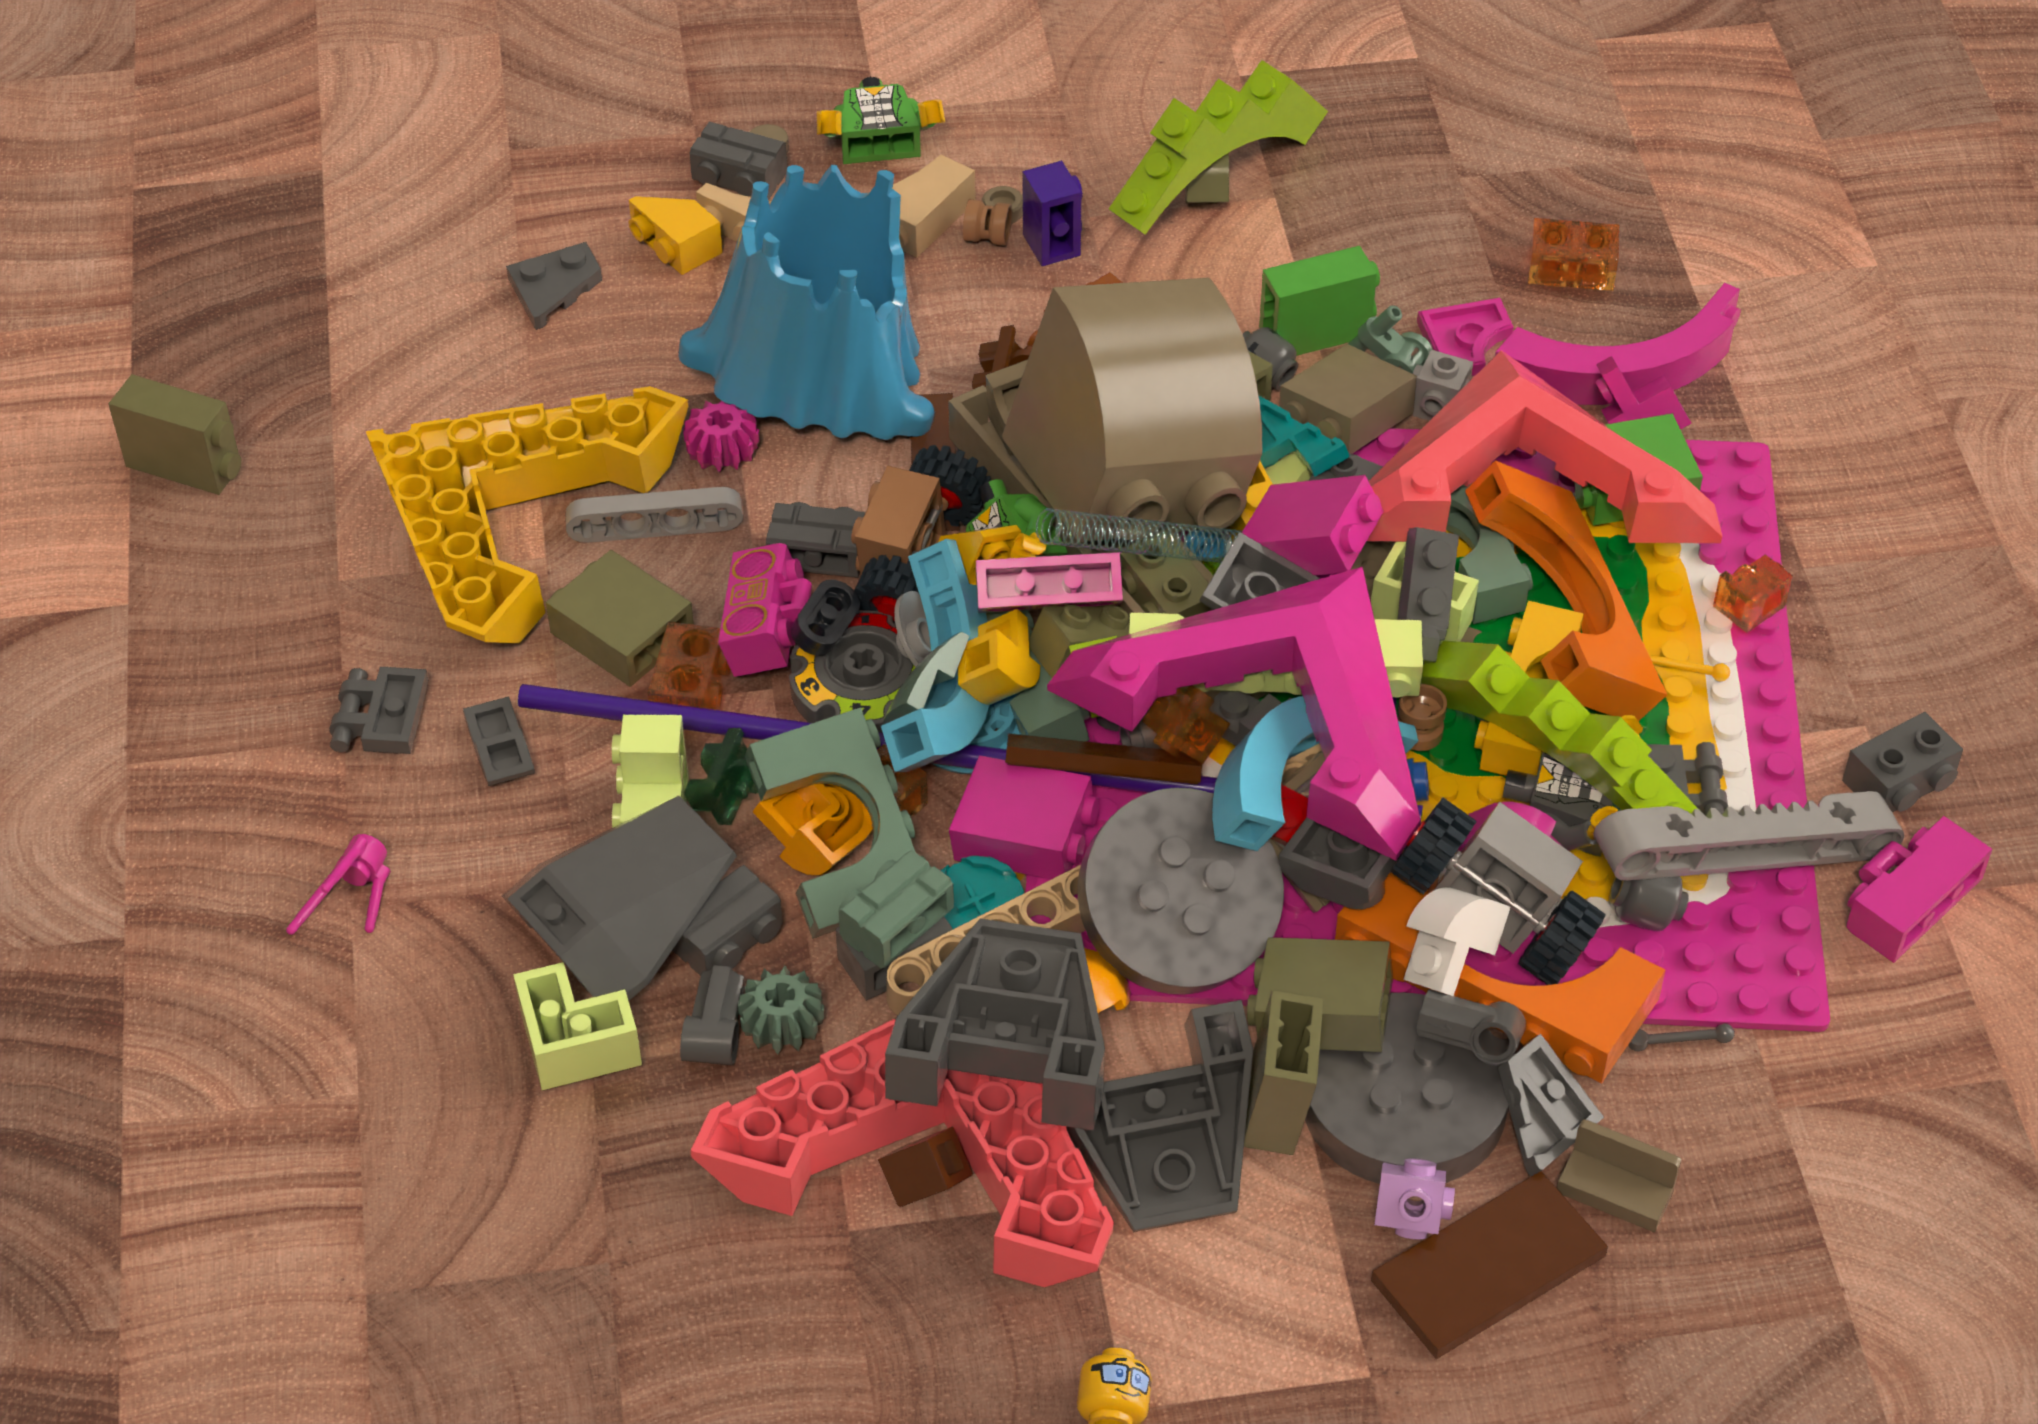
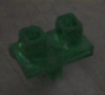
[684,728,758,825]

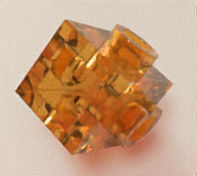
[1142,685,1231,764]

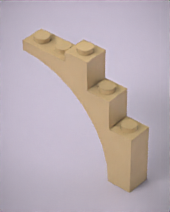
[696,155,975,258]

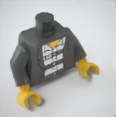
[1503,715,1643,857]

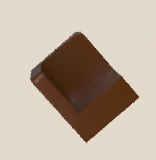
[878,1126,973,1207]

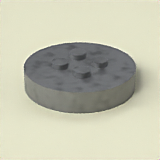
[1078,788,1284,994]
[1305,992,1509,1184]

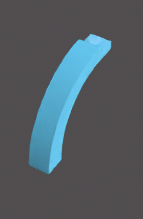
[881,539,990,772]
[1212,696,1419,851]

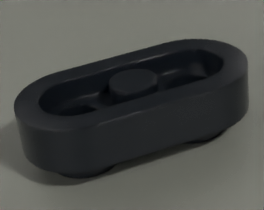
[791,579,860,655]

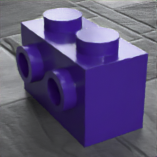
[1022,160,1083,266]

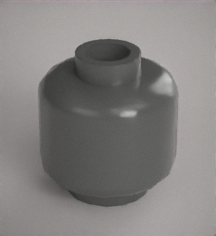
[1609,876,1689,931]

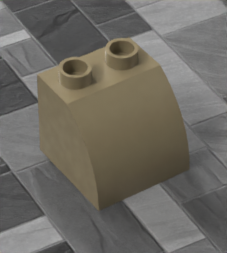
[1002,278,1262,542]

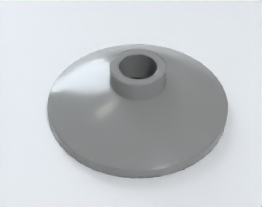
[894,591,931,667]

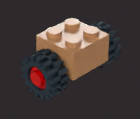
[851,445,991,624]

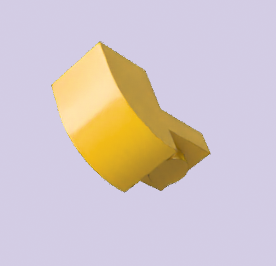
[958,609,1040,705]

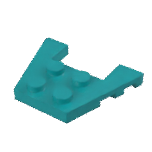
[1188,395,1350,532]

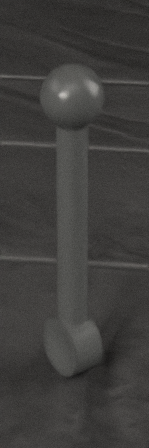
[1628,1023,1735,1051]

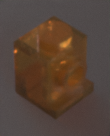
[1713,554,1793,633]

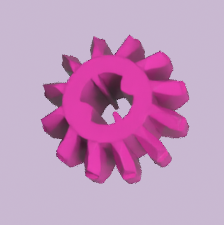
[683,400,760,472]

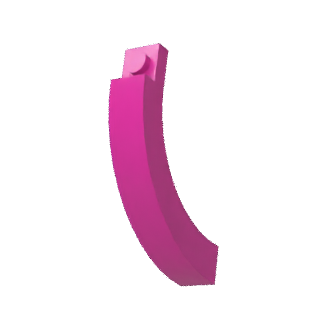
[1495,282,1741,405]

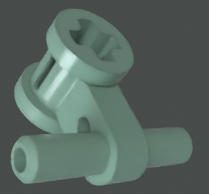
[1348,305,1433,374]

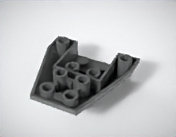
[501,796,737,1001]

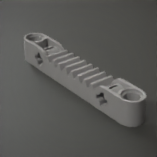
[1593,791,1905,881]

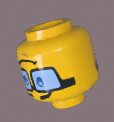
[1077,1348,1152,1424]

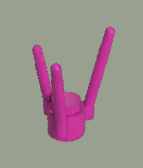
[286,834,391,935]

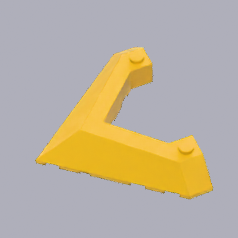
[366,386,689,643]

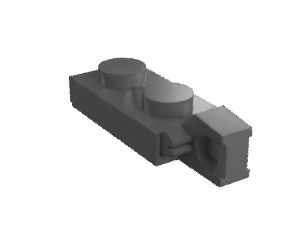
[1397,527,1459,663]

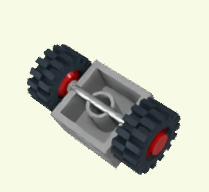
[1390,797,1606,985]

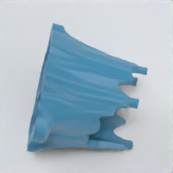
[678,165,935,440]

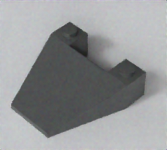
[885,918,1105,1131]
[1067,1000,1253,1232]

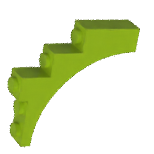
[1109,60,1328,235]
[1421,641,1698,813]

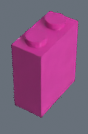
[1242,475,1384,575]
[949,755,1099,879]

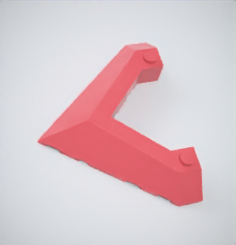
[1367,350,1723,543]
[690,1019,1114,1288]

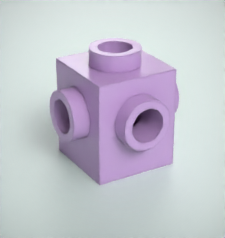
[1374,1158,1455,1239]

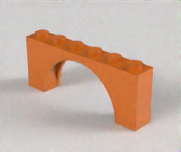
[1465,460,1667,721]
[1335,850,1666,1084]

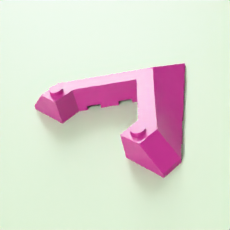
[1047,567,1421,861]

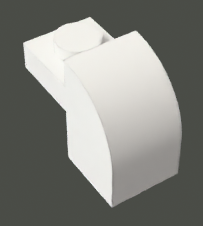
[1403,887,1511,996]

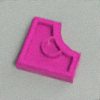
[1417,298,1514,376]

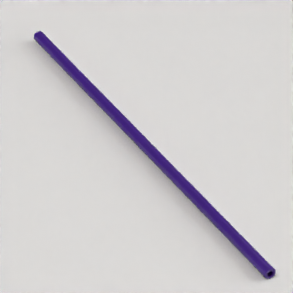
[518,684,1423,824]

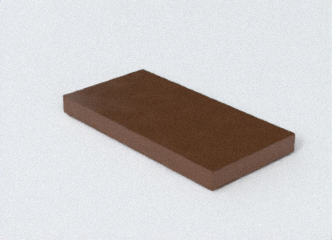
[1371,1171,1608,1359]

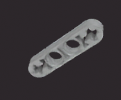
[565,487,743,543]

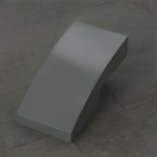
[463,696,535,786]

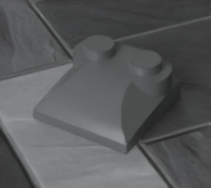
[1199,532,1320,610]
[1278,817,1405,909]

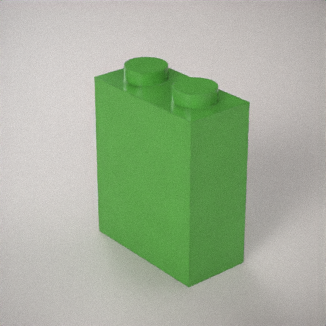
[1259,245,1380,356]
[1573,413,1703,526]

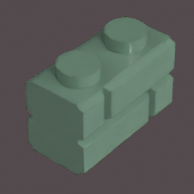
[838,850,954,969]

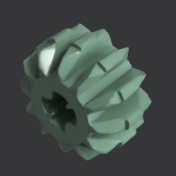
[738,965,825,1055]

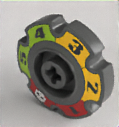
[789,610,916,732]

